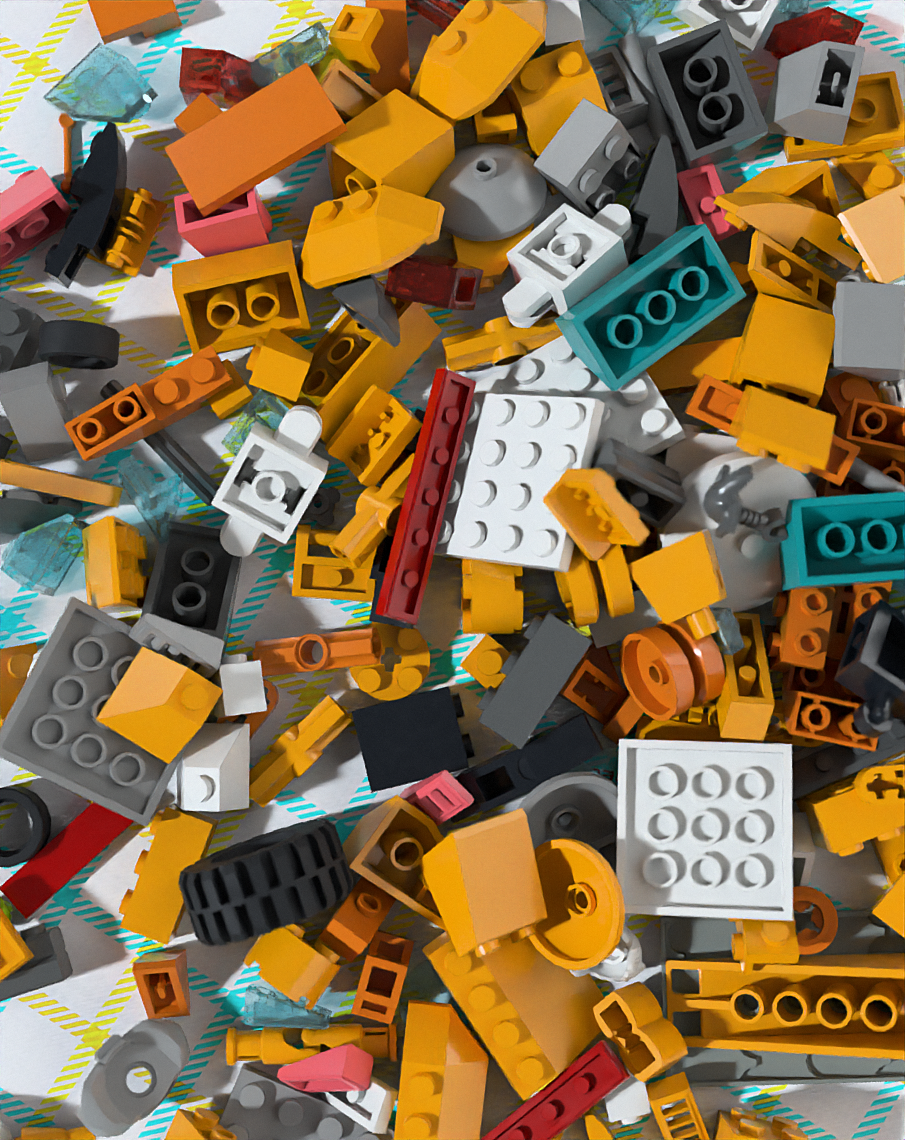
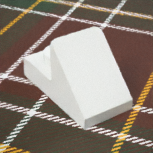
[320,1068,399,1134]

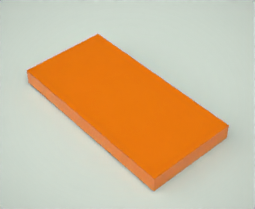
[164,62,348,217]

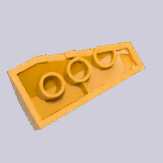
[342,795,447,931]

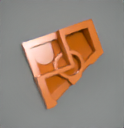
[88,0,182,45]

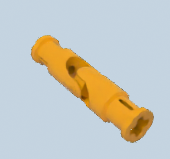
[226,1023,397,1065]

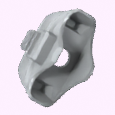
[77,1018,190,1137]

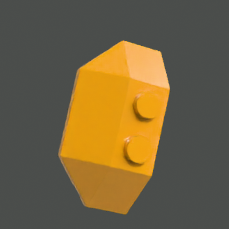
[418,0,548,127]
[297,185,445,289]
[394,999,488,1140]

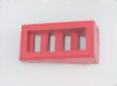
[400,770,474,826]
[277,1044,374,1092]

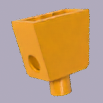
[627,529,727,640]

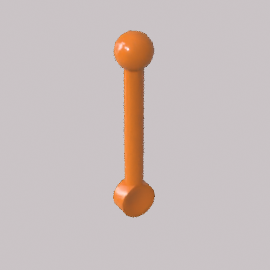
[59,112,76,194]

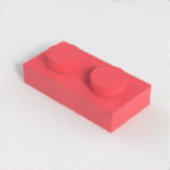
[676,162,740,243]

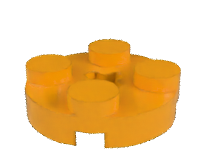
[349,622,430,701]

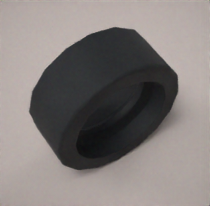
[38,320,120,370]
[0,786,51,867]

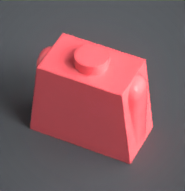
[174,186,273,257]

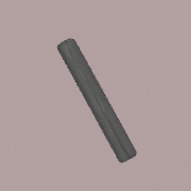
[100,379,219,506]

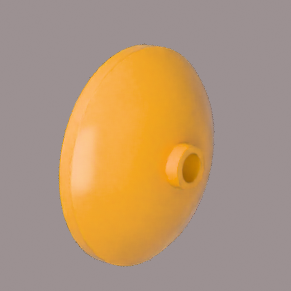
[529,838,625,970]

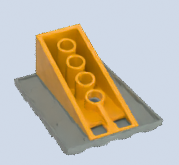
[660,909,905,1087]

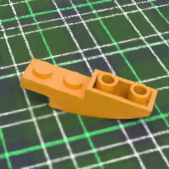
[713,191,862,271]

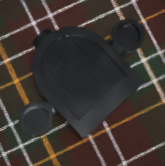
[834,599,905,738]

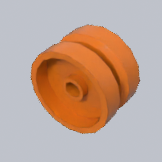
[619,617,725,721]

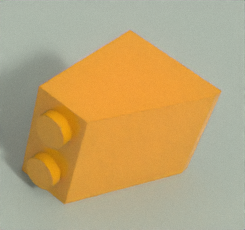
[325,89,455,200]
[727,293,835,409]
[417,808,548,958]

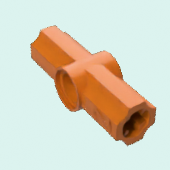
[252,628,383,677]

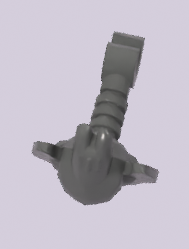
[703,464,788,543]

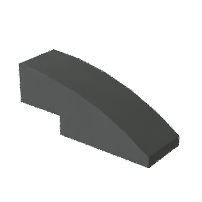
[628,134,678,265]
[332,274,401,348]

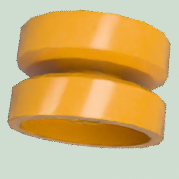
[554,542,635,629]

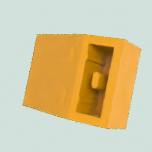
[837,183,905,284]
[82,515,150,614]

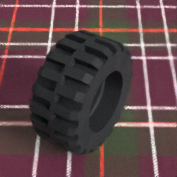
[178,819,353,946]

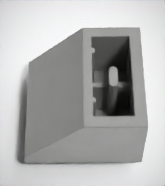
[764,40,865,146]
[533,98,646,219]
[831,281,905,382]

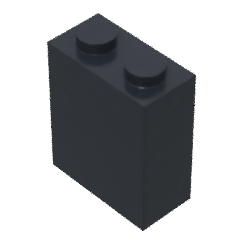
[352,686,475,793]

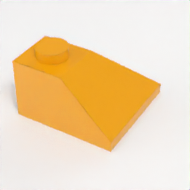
[734,160,842,258]
[95,647,224,764]

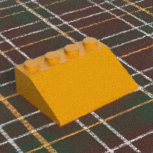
[421,930,605,1101]

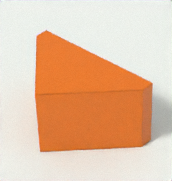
[132,949,191,1019]

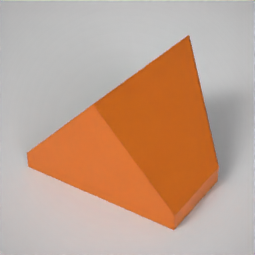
[558,634,629,725]

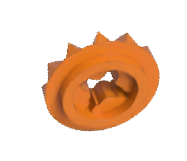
[793,886,838,955]

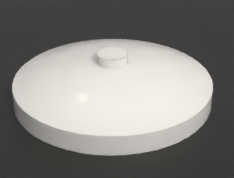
[656,451,817,613]

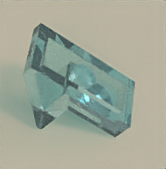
[251,21,329,87]
[221,388,289,456]
[118,455,183,544]

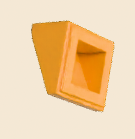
[207,359,254,420]

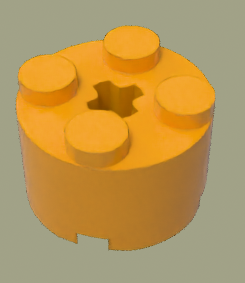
[461,559,523,634]
[243,922,342,1010]

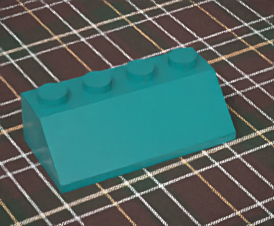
[554,224,747,391]
[779,492,905,591]

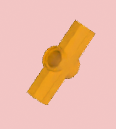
[441,309,563,373]
[328,453,415,569]
[249,695,353,808]

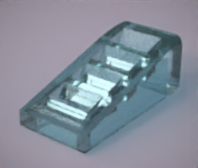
[244,984,332,1029]

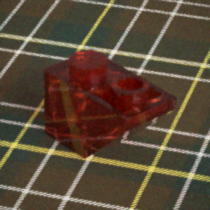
[763,7,865,60]
[179,47,269,109]
[384,254,483,310]

